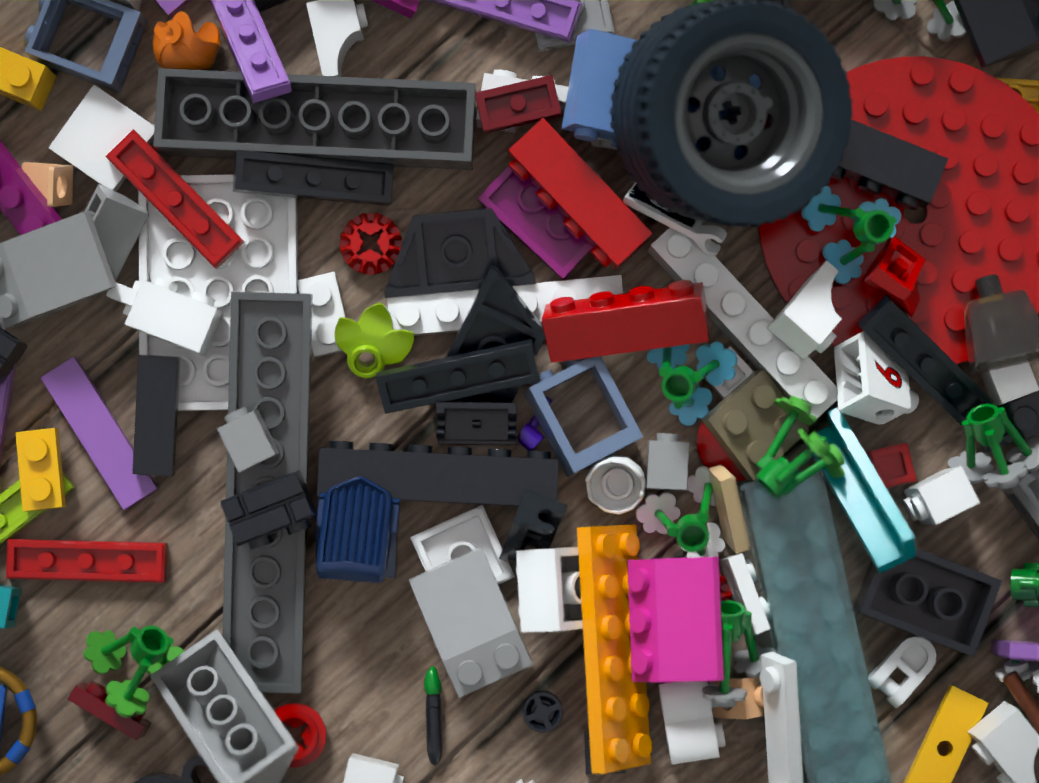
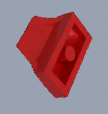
[863,236,926,318]

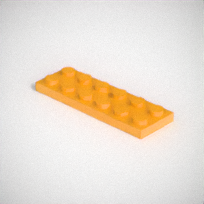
[577,524,652,774]

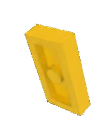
[15,428,66,512]

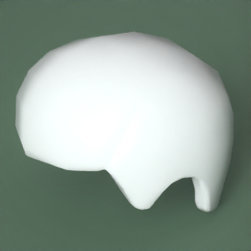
[585,454,646,515]

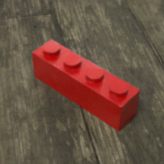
[508,118,653,271]
[542,280,710,363]

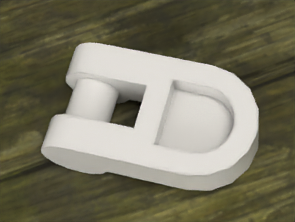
[865,636,936,708]

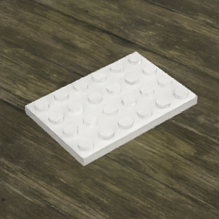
[138,174,298,411]

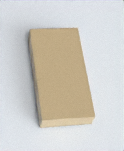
[708,465,750,554]

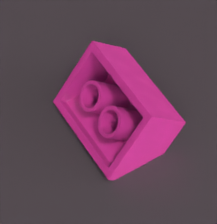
[628,557,724,682]

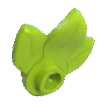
[334,303,414,378]

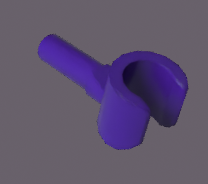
[518,396,553,451]

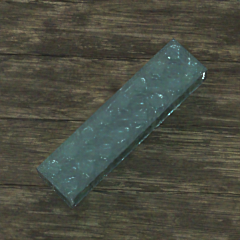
[738,470,891,783]

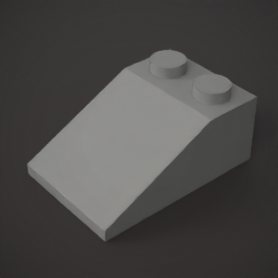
[0,211,117,330]
[409,547,533,698]

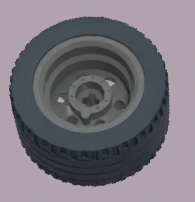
[610,0,853,227]

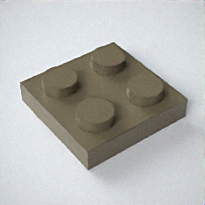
[701,369,809,481]

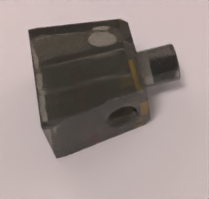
[964,274,1039,375]

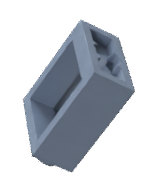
[24,0,148,93]
[524,356,643,477]

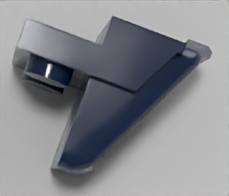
[316,476,400,583]

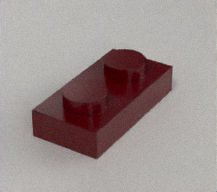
[475,75,562,134]
[68,681,152,740]

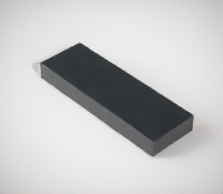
[132,355,181,476]

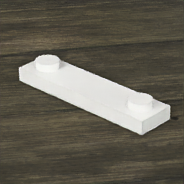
[760,652,803,783]

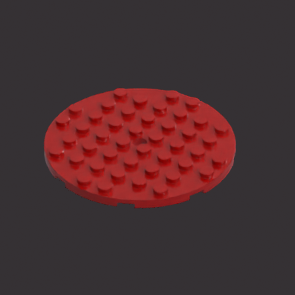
[757,56,1039,364]

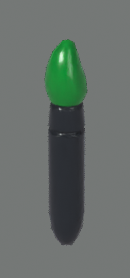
[423,666,443,766]

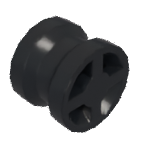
[523,690,563,733]

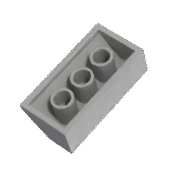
[150,629,299,783]

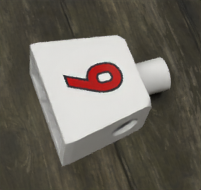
[834,331,919,425]

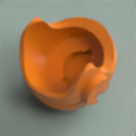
[153,11,220,70]

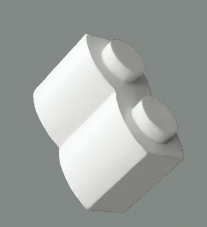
[658,681,725,765]

